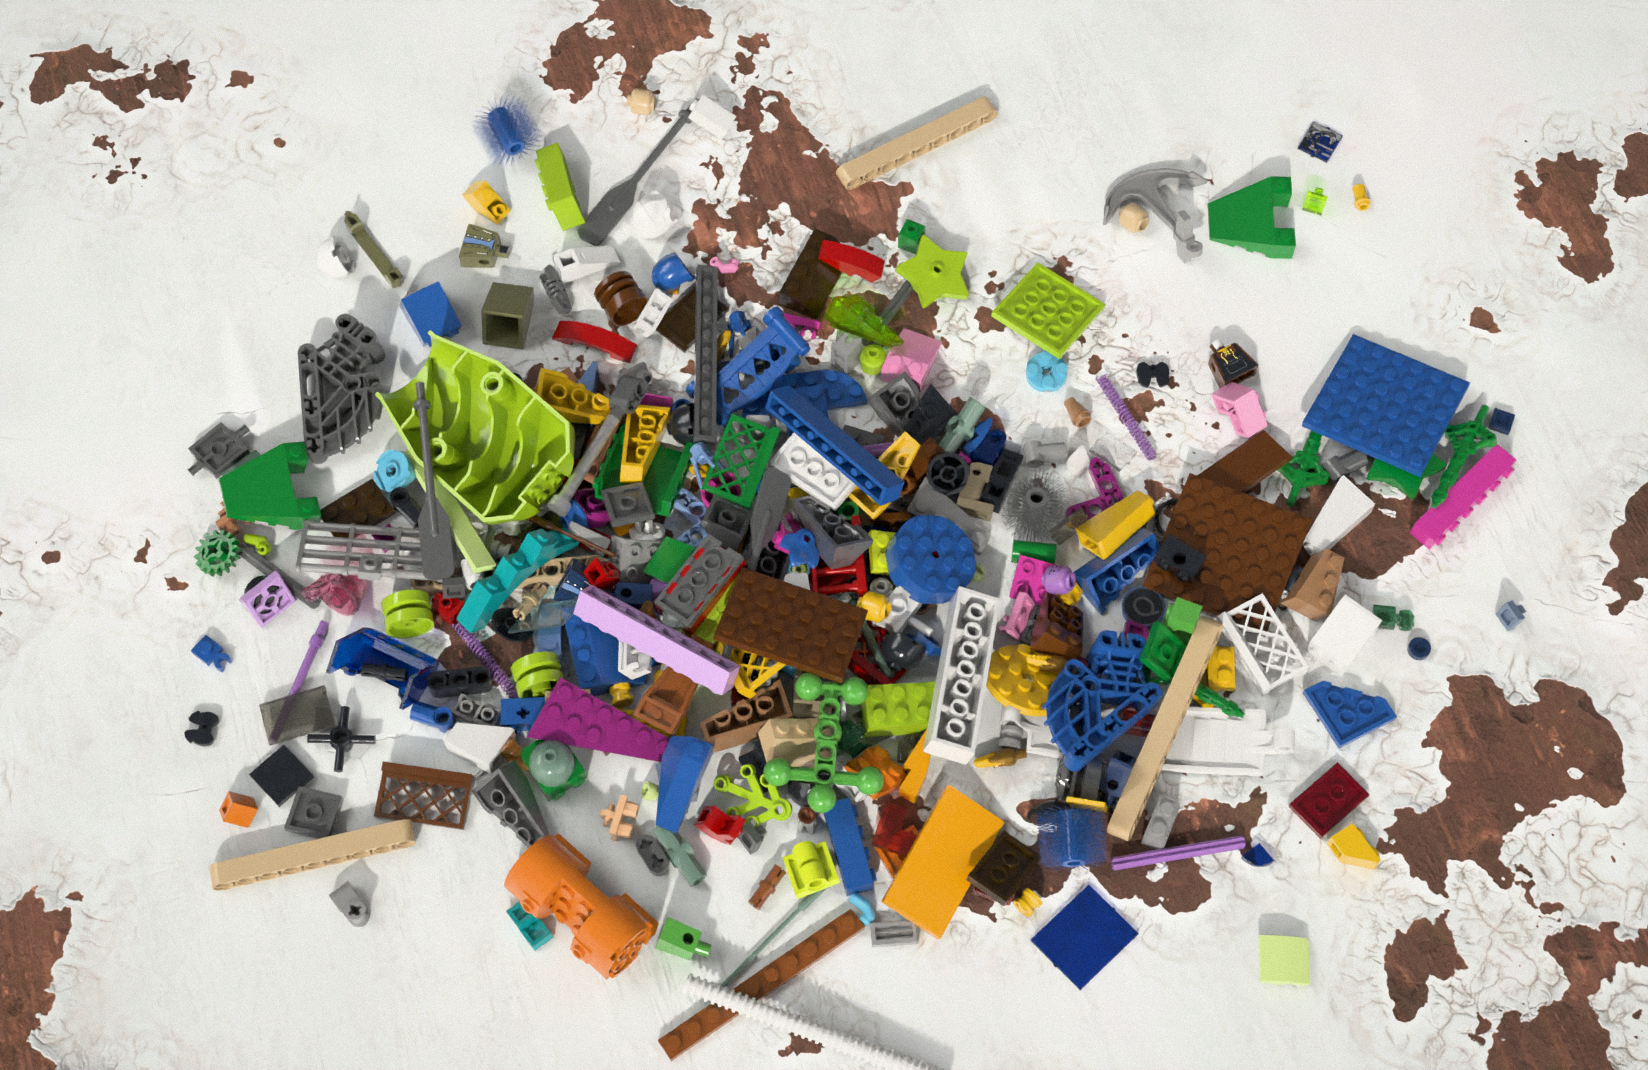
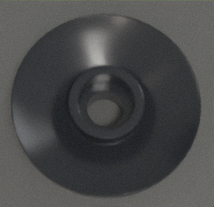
[491,607,534,642]

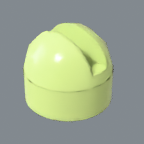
[971,563,985,582]
[641,781,659,801]

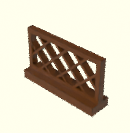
[374,761,475,830]

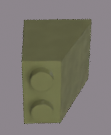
[481,282,534,349]

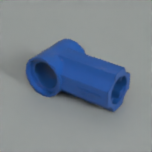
[409,701,457,733]

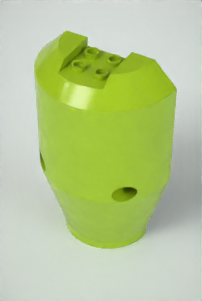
[375,330,575,525]

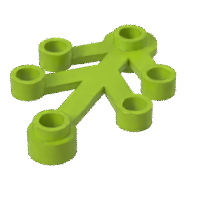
[714,764,792,828]

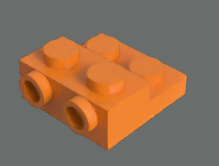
[844,745,907,800]

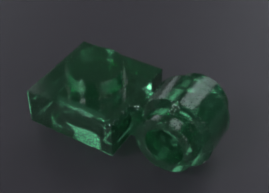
[1372,604,1415,631]

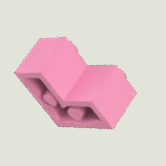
[1211,382,1268,438]

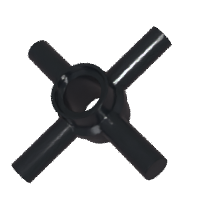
[307,706,376,773]

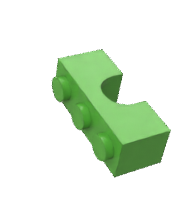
[1163,597,1203,645]

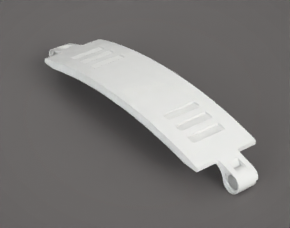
[1000,693,1295,775]

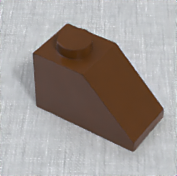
[905,437,945,483]

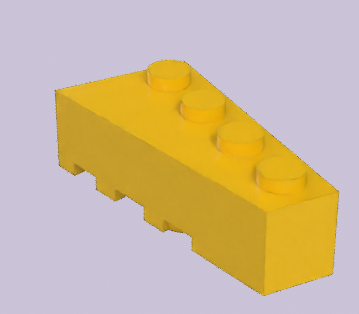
[620,405,670,484]

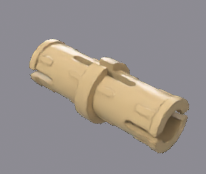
[513,583,548,621]

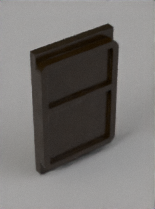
[656,286,729,353]

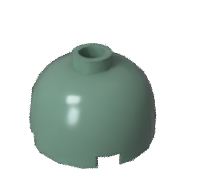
[529,740,575,787]

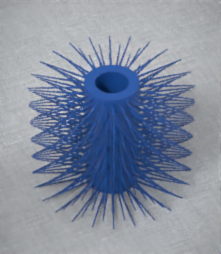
[470,95,543,167]
[1036,804,1108,872]

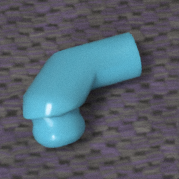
[849,892,875,926]

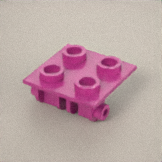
[1009,555,1060,606]

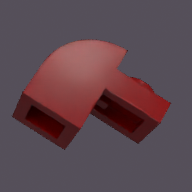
[694,806,746,845]

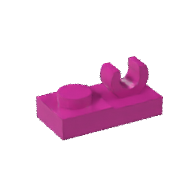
[784,312,823,340]

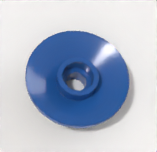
[560,499,589,529]

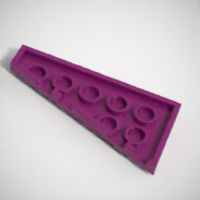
[526,677,670,763]

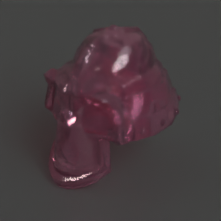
[301,573,365,616]

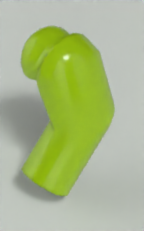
[243,533,271,556]

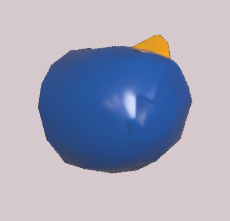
[651,252,696,295]

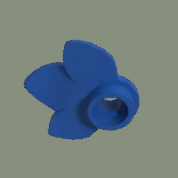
[780,528,819,569]

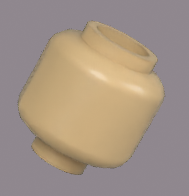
[627,88,656,115]
[1119,203,1149,233]

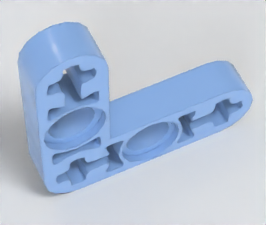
[674,488,707,548]

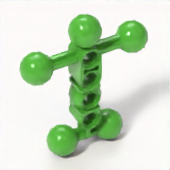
[763,673,884,813]

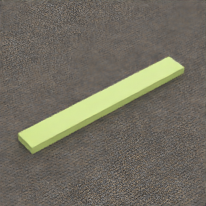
[405,450,496,573]

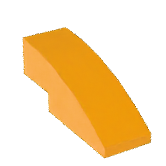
[899,729,931,804]

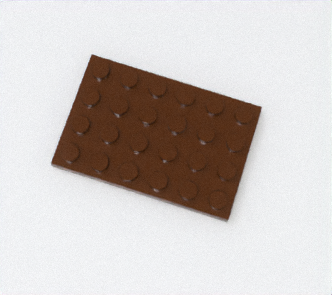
[713,567,868,684]

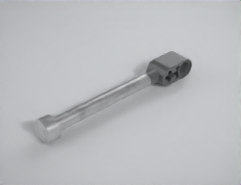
[547,375,648,517]

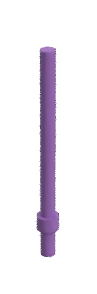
[269,620,329,743]

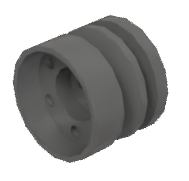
[1055,755,1102,801]

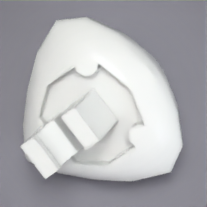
[629,520,665,543]

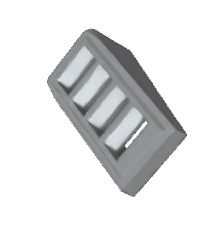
[568,521,611,558]

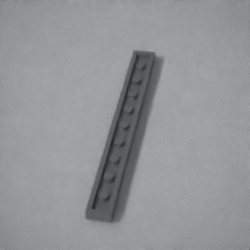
[693,264,718,444]

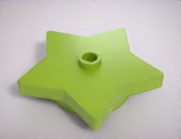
[895,235,969,308]

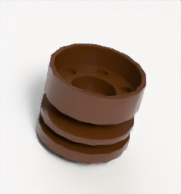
[594,271,648,326]

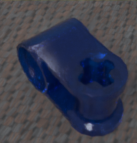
[971,429,1006,469]

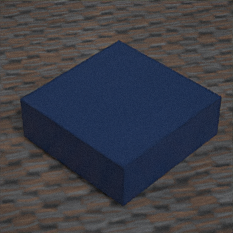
[1488,408,1515,435]

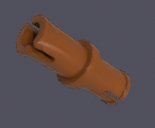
[748,864,786,910]

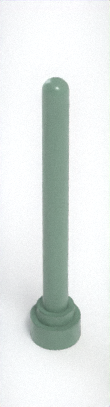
[839,592,892,678]

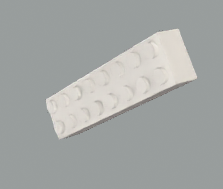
[923,586,1001,765]

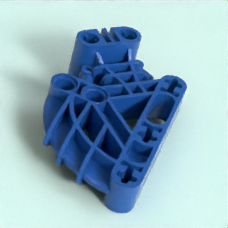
[1042,630,1162,772]

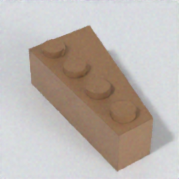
[700,679,793,753]

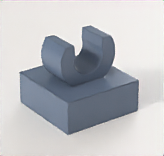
[1495,600,1527,631]

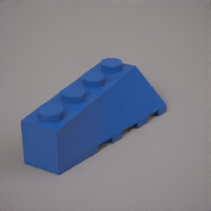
[1074,528,1160,615]

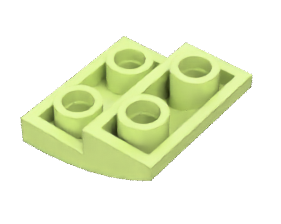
[1258,935,1310,987]

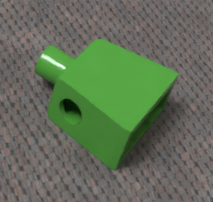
[655,917,712,960]

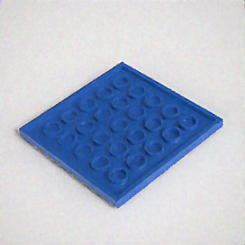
[1302,334,1470,477]

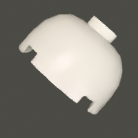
[316,236,355,278]

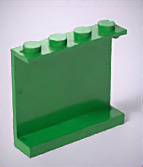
[592,425,695,517]

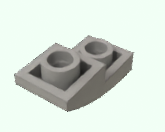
[452,693,501,726]

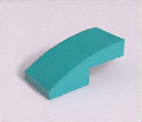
[506,901,554,951]

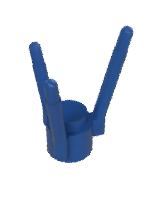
[727,311,752,358]

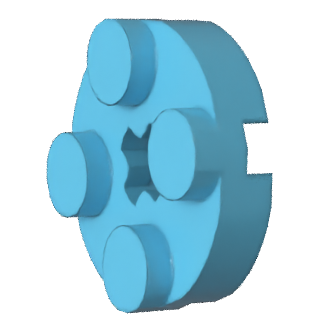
[1026,350,1068,392]
[374,450,416,493]

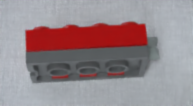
[654,534,747,634]

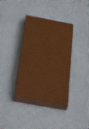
[1197,430,1292,493]

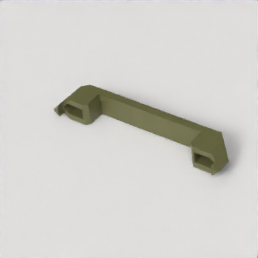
[344,211,404,288]

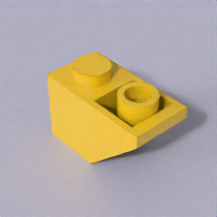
[462,180,511,224]
[1327,823,1381,869]

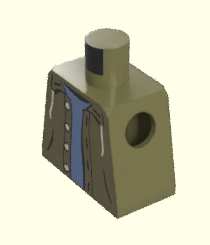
[459,224,510,268]

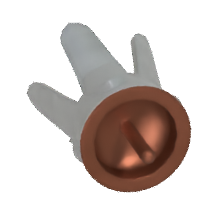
[796,807,820,835]

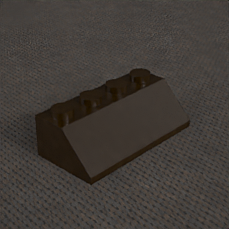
[779,229,843,320]

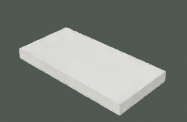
[768,433,856,511]

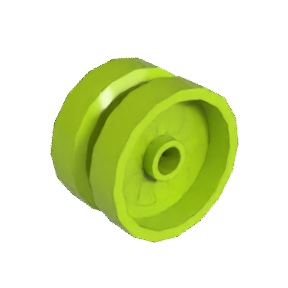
[381,590,434,639]
[511,651,565,698]

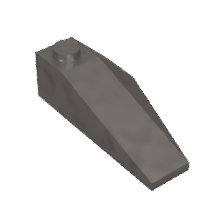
[792,495,873,569]
[472,760,550,848]

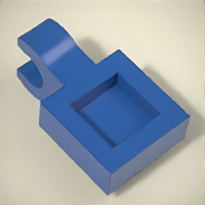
[906,629,942,656]

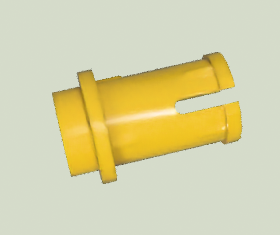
[1352,184,1371,211]

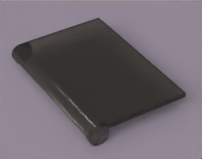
[259,685,335,746]

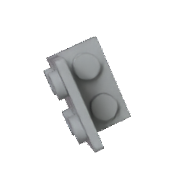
[608,535,661,584]

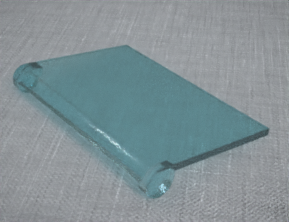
[508,596,579,634]

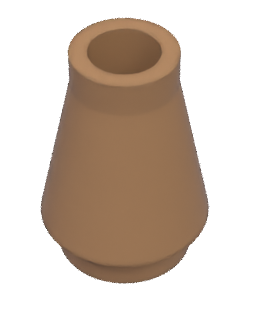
[1064,397,1092,428]

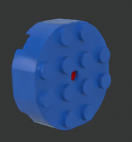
[885,515,976,604]

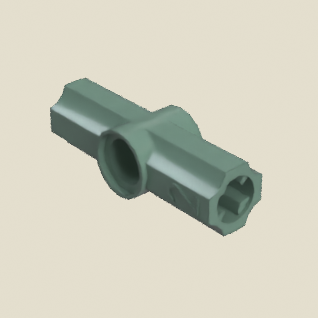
[939,397,986,453]
[653,826,707,887]

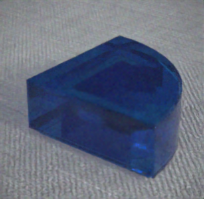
[1241,843,1274,867]

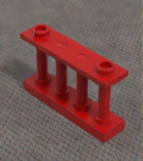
[807,515,868,598]

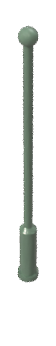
[709,887,829,1002]

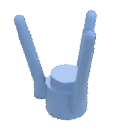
[690,442,731,491]

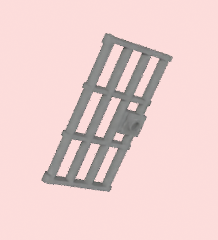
[295,520,442,583]

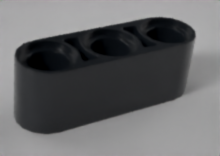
[427,667,494,698]

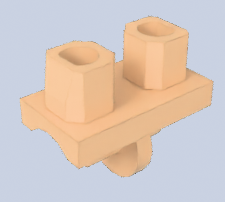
[599,795,639,841]

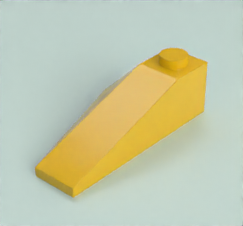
[534,368,618,425]

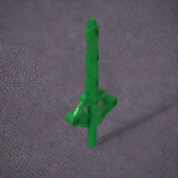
[1431,405,1497,509]
[1277,431,1329,507]
[1138,664,1245,718]

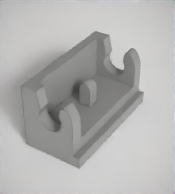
[831,333,862,375]

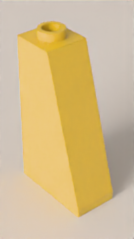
[1075,490,1155,560]

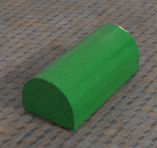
[1011,540,1057,564]

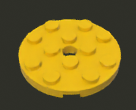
[986,644,1071,716]

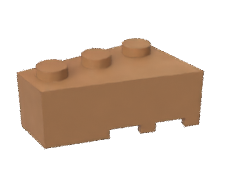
[1280,549,1344,622]

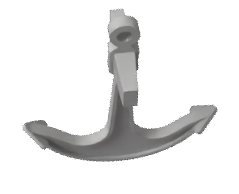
[1103,168,1208,263]

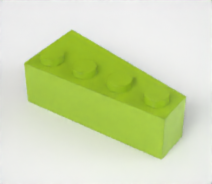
[535,142,585,231]

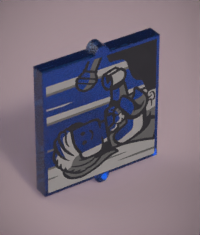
[1298,122,1343,163]

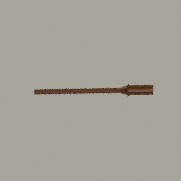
[529,515,616,558]

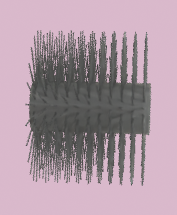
[1001,469,1069,542]

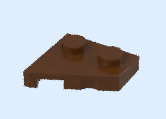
[869,511,913,533]

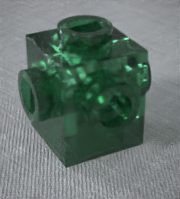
[832,718,871,759]

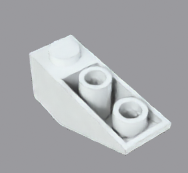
[554,246,620,284]

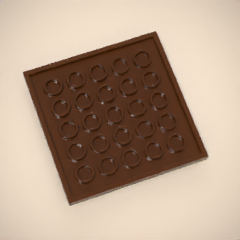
[1142,473,1312,637]

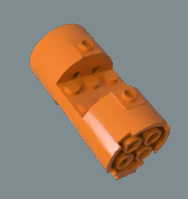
[504,833,659,980]

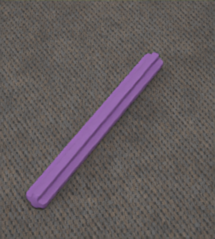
[1111,835,1246,870]

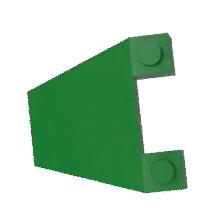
[1207,176,1296,259]
[219,441,321,530]

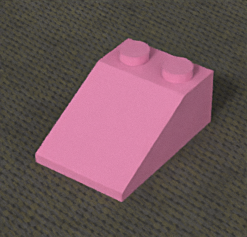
[881,328,942,393]

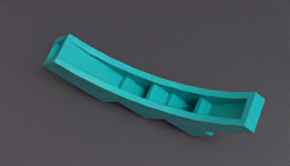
[456,527,579,633]

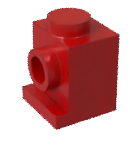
[583,558,621,590]
[431,592,465,626]

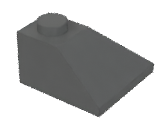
[701,494,753,551]

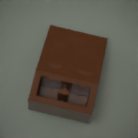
[1030,592,1083,661]

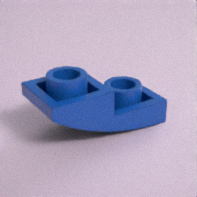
[963,418,993,460]

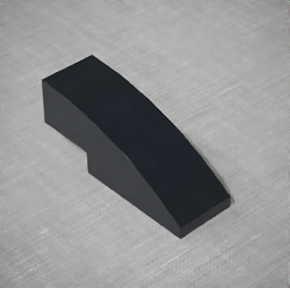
[980,448,1024,514]

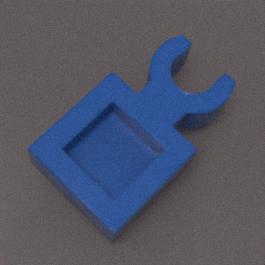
[191,635,232,672]

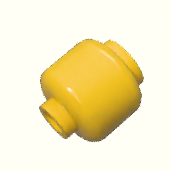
[857,591,891,622]

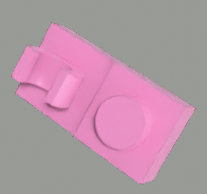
[999,592,1036,641]

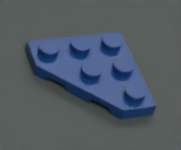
[1303,681,1397,749]

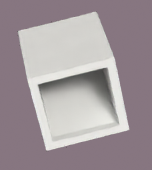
[1307,594,1382,675]

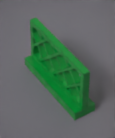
[701,414,781,509]

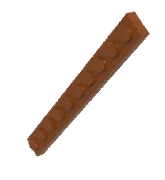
[658,909,865,1061]

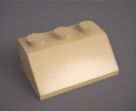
[758,718,833,768]

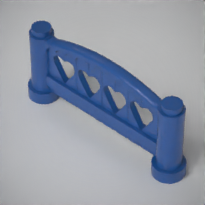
[685,306,811,428]

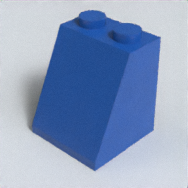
[399,281,462,347]

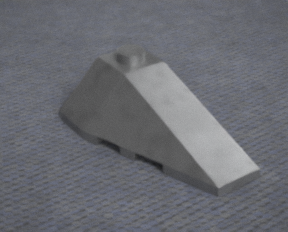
[867,371,937,443]

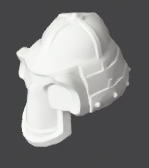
[630,190,682,239]

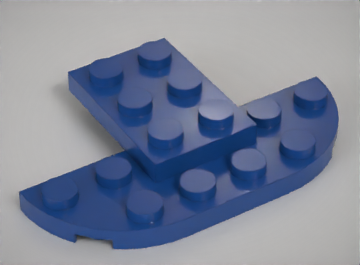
[742,370,867,437]

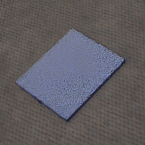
[1030,885,1139,991]

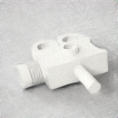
[869,578,934,637]

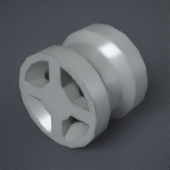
[490,541,514,562]
[999,725,1023,750]

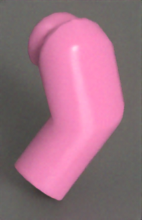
[710,257,739,274]

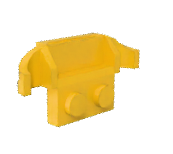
[1192,646,1236,708]

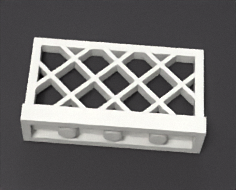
[1216,593,1309,696]

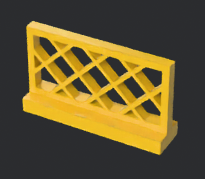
[714,641,786,699]

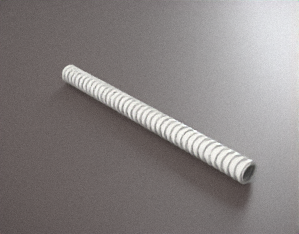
[683,973,944,1070]

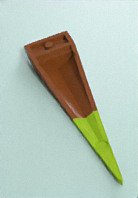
[633,573,739,736]

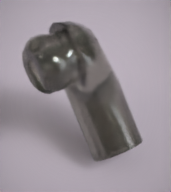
[897,733,921,764]

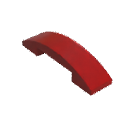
[552,321,637,364]

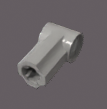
[1023,440,1067,468]

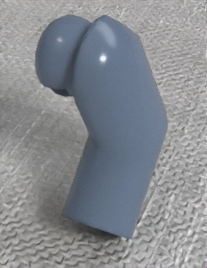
[1284,565,1303,593]

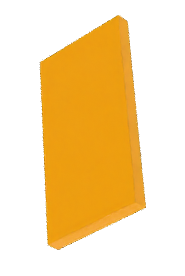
[881,785,1004,939]

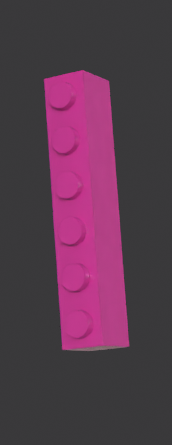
[1410,444,1516,550]

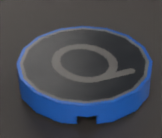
[1121,587,1166,629]

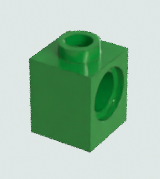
[898,219,926,254]

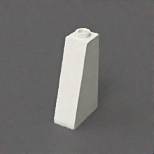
[1302,475,1375,556]

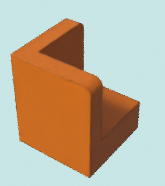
[219,791,258,828]

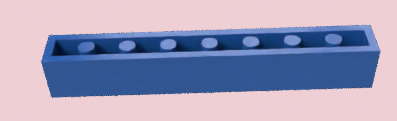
[765,385,904,506]

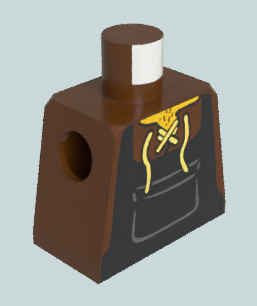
[1208,340,1258,388]

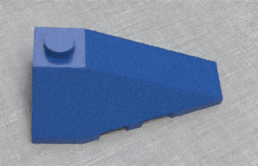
[656,736,713,834]

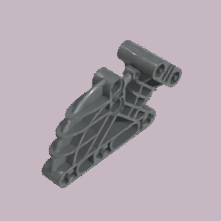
[297,314,387,464]

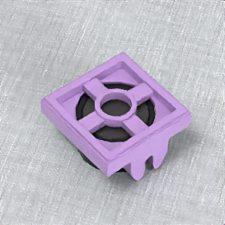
[239,571,296,628]

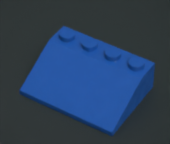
[562,607,647,696]

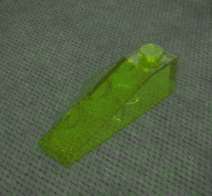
[823,294,903,347]

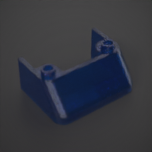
[326,627,439,710]

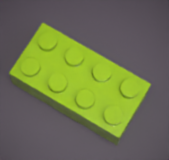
[860,682,936,737]

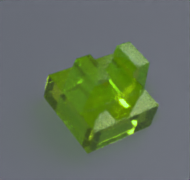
[1302,187,1328,216]

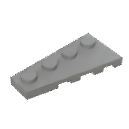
[906,477,991,556]

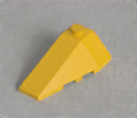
[848,432,920,520]

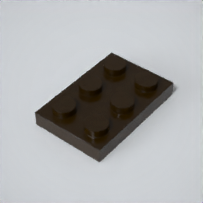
[320,478,396,547]
[966,830,1041,906]

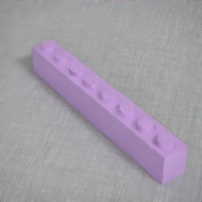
[573,585,740,695]

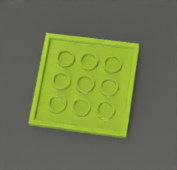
[991,262,1106,359]

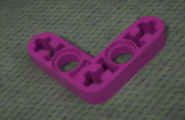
[1065,456,1124,527]

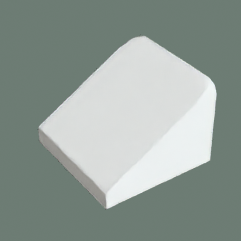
[1066,445,1090,477]

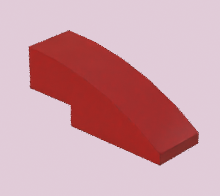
[818,240,885,283]

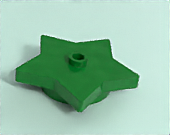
[1366,454,1447,500]

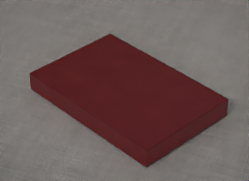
[1288,762,1370,839]

